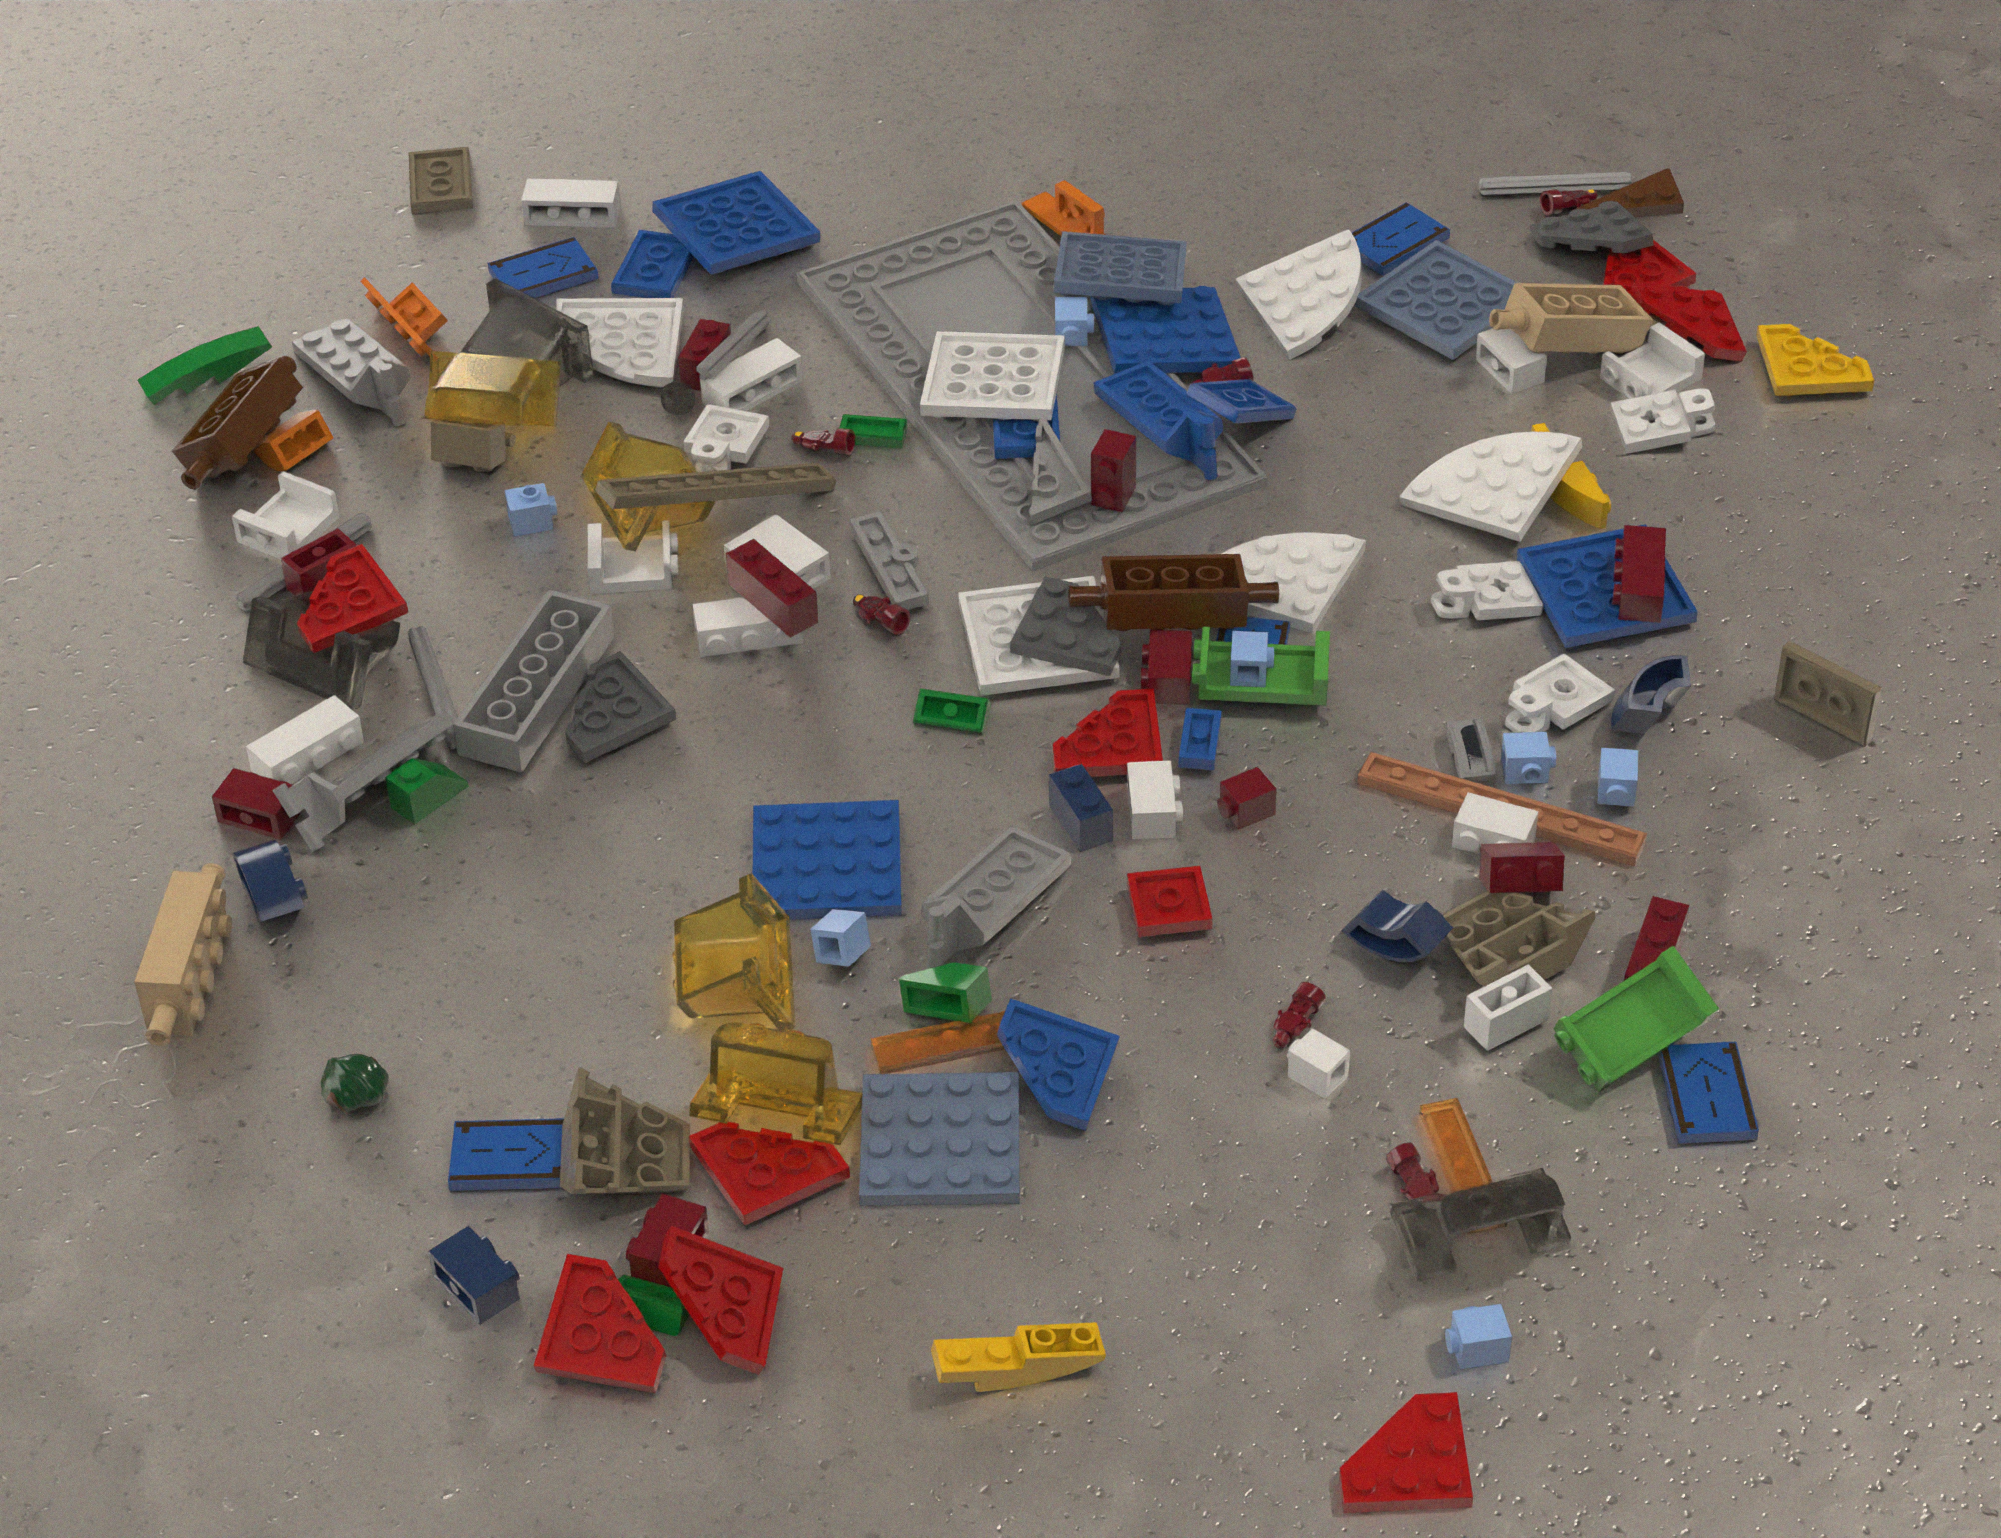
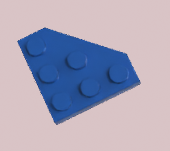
[997,998,1120,1131]

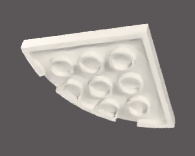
[1236,229,1362,360]
[556,298,684,389]
[1400,432,1583,542]
[1222,532,1366,634]

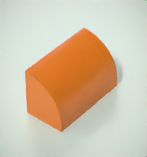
[253,410,334,471]

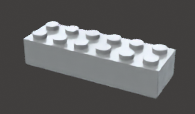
[453,589,615,773]

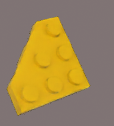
[1756,324,1874,396]

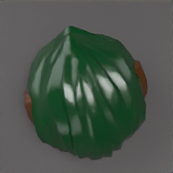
[321,1054,389,1114]

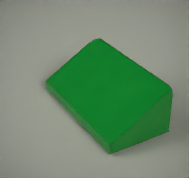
[913,688,992,734]
[618,1274,690,1336]

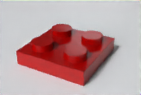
[1127,866,1213,937]

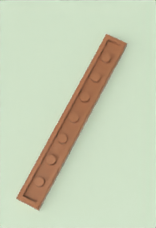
[1357,752,1647,866]

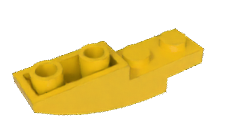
[1531,423,1611,529]
[931,1322,1106,1392]

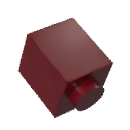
[1217,767,1277,830]

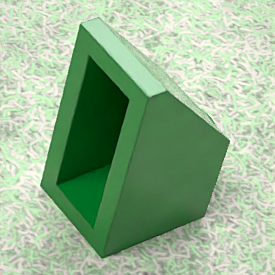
[385,758,469,825]
[899,962,992,1023]

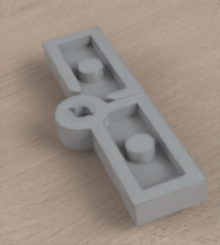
[849,511,929,610]

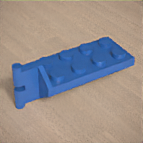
[1093,361,1223,480]

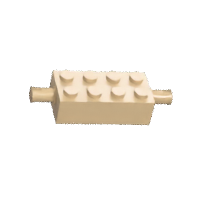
[1489,283,1661,354]
[134,863,232,1046]

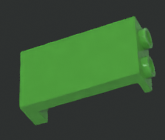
[1192,627,1330,706]
[1553,946,1719,1092]

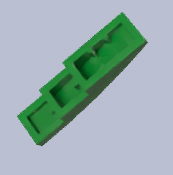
[137,326,272,405]

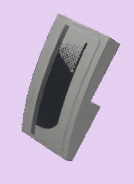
[1445,718,1497,782]

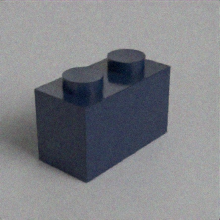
[1049,764,1113,852]
[428,1226,520,1325]

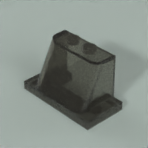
[457,278,594,409]
[242,590,401,710]
[1390,1168,1571,1282]

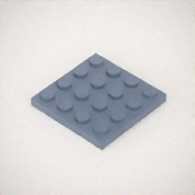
[1053,231,1187,305]
[1354,240,1517,360]
[859,1072,1020,1206]

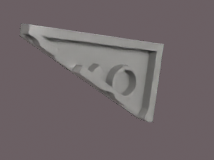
[1029,417,1092,524]

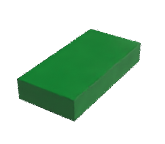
[839,414,908,449]

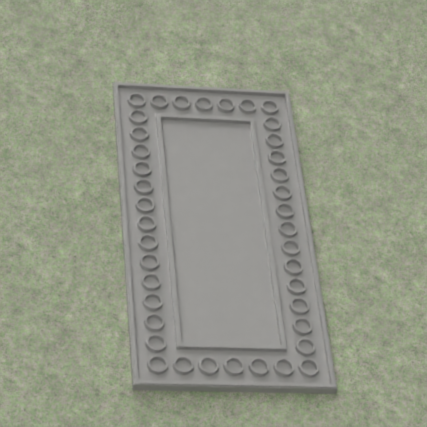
[796,200,1268,571]

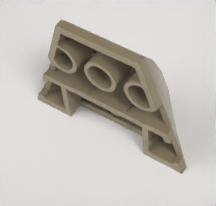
[1443,890,1596,986]
[560,1067,690,1195]

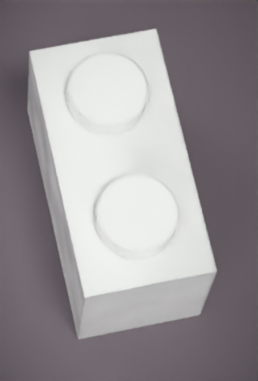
[1476,328,1547,394]
[1127,761,1183,840]
[1452,792,1539,855]
[1464,964,1552,1051]

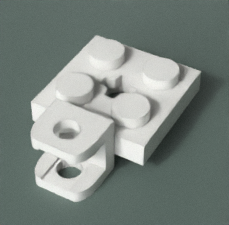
[1611,389,1716,454]
[684,404,769,473]
[1431,561,1544,621]
[1505,654,1615,733]

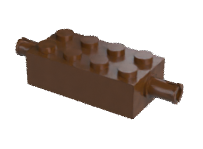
[172,355,303,490]
[1068,554,1279,631]

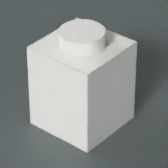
[1287,1028,1350,1099]

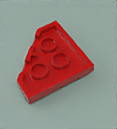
[1603,240,1697,298]
[1630,281,1747,362]
[297,544,409,653]
[1053,688,1163,777]
[688,1121,850,1226]
[658,1226,784,1375]
[533,1254,667,1393]
[1339,1392,1473,1513]

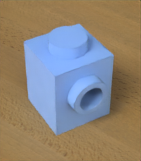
[1055,297,1094,346]
[504,483,557,537]
[1230,631,1274,687]
[1501,732,1556,784]
[1597,747,1638,807]
[810,909,871,966]
[1445,1304,1512,1369]

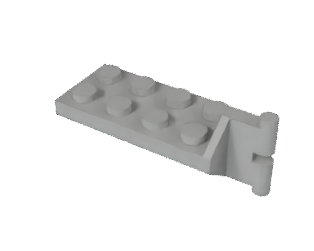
[292,319,411,426]
[272,711,454,852]
[921,826,1072,969]

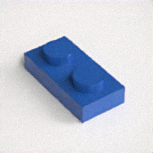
[1178,708,1222,770]

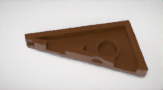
[1576,168,1684,217]

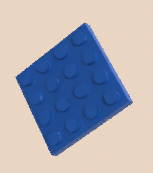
[652,171,820,274]
[1090,286,1241,374]
[1517,524,1698,648]
[752,800,902,921]

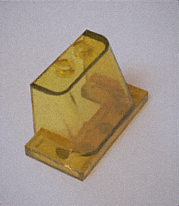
[425,351,561,426]
[581,421,716,552]
[672,873,796,1034]
[689,1022,862,1146]

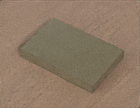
[408,147,473,214]
[1774,641,1882,747]

